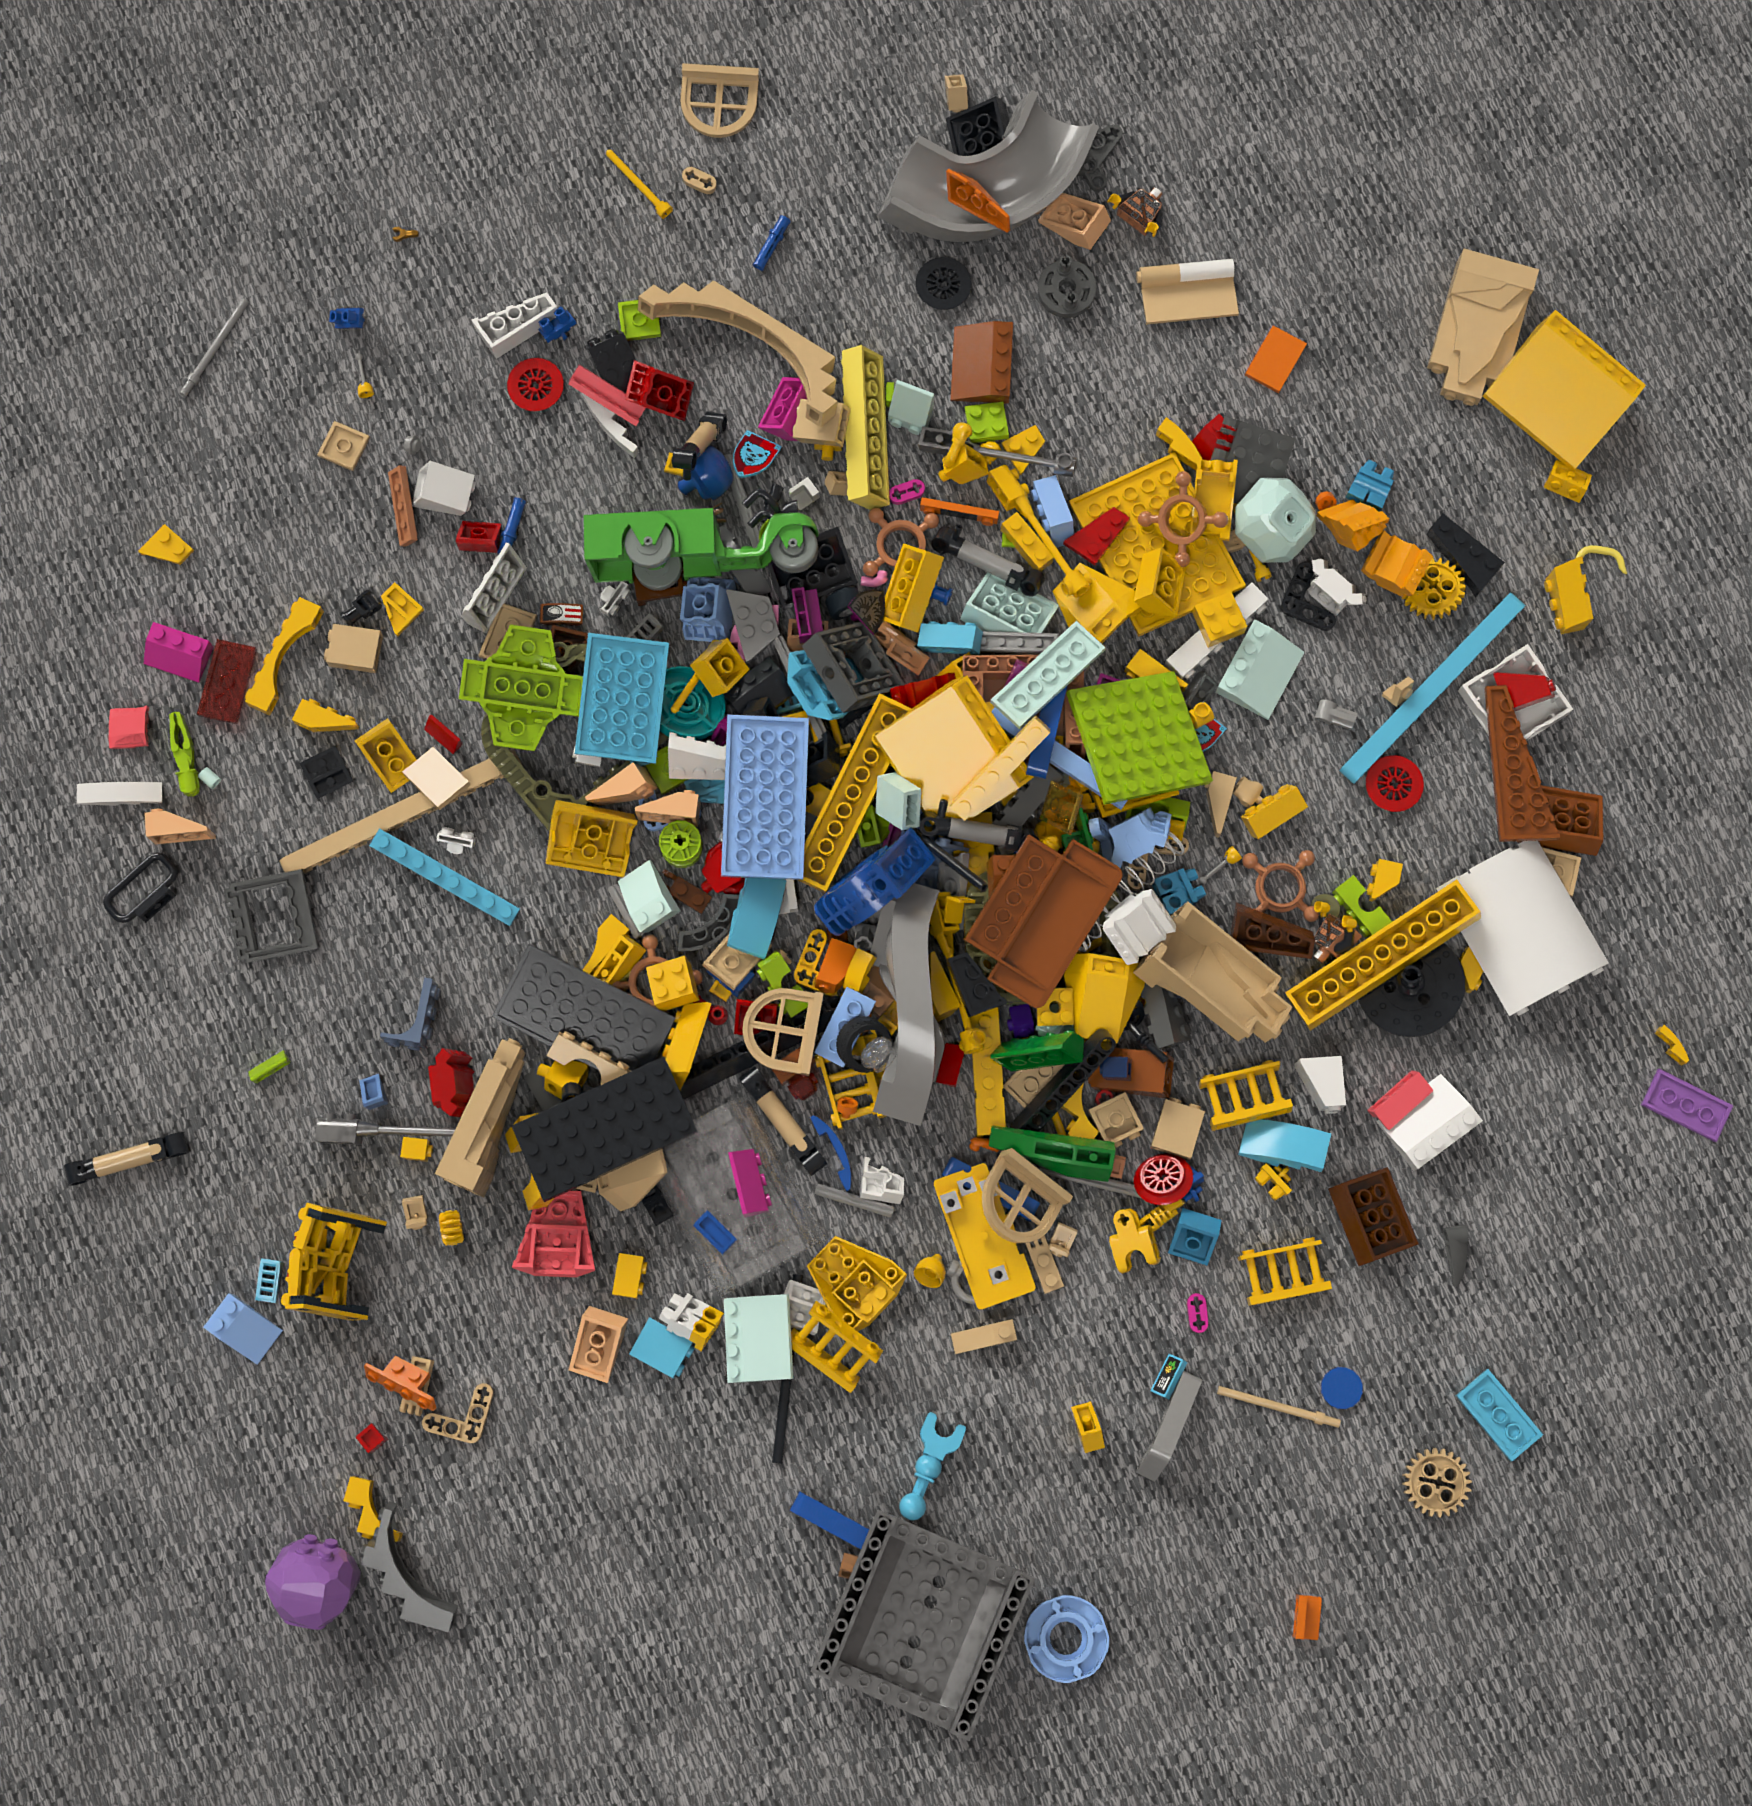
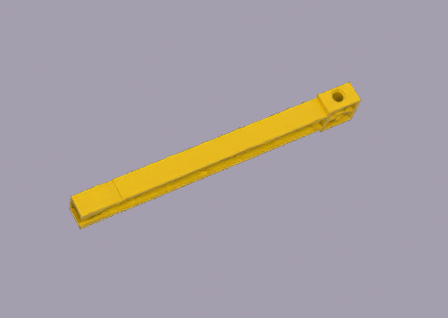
[952,812,1006,1138]

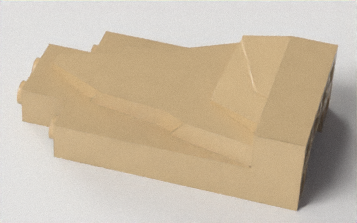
[1427,249,1539,406]
[1133,901,1292,1043]
[435,1038,525,1198]

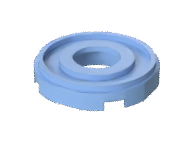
[1024,1595,1109,1683]

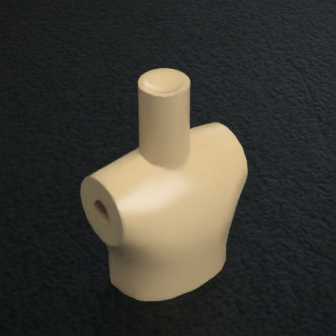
[1233,776,1263,808]

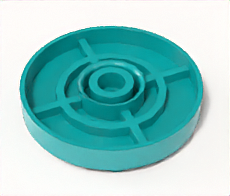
[659,666,725,741]

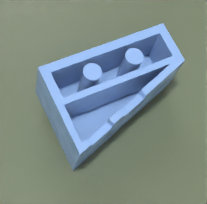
[1031,475,1074,547]

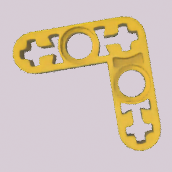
[794,929,845,997]

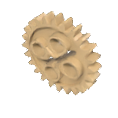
[1402,1448,1472,1518]

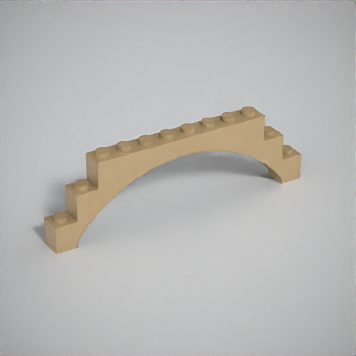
[638,280,837,427]

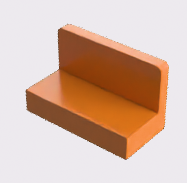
[1293,1594,1322,1640]

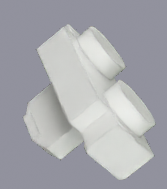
[601,581,631,617]
[437,827,476,854]

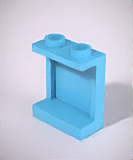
[629,1317,695,1379]

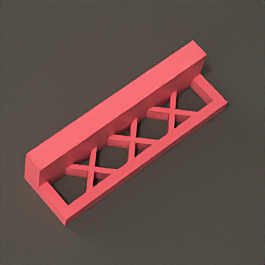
[569,364,646,426]

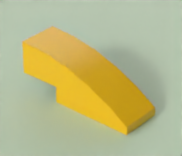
[1156,417,1201,471]

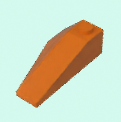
[946,169,1010,233]

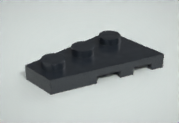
[946,952,1008,1017]

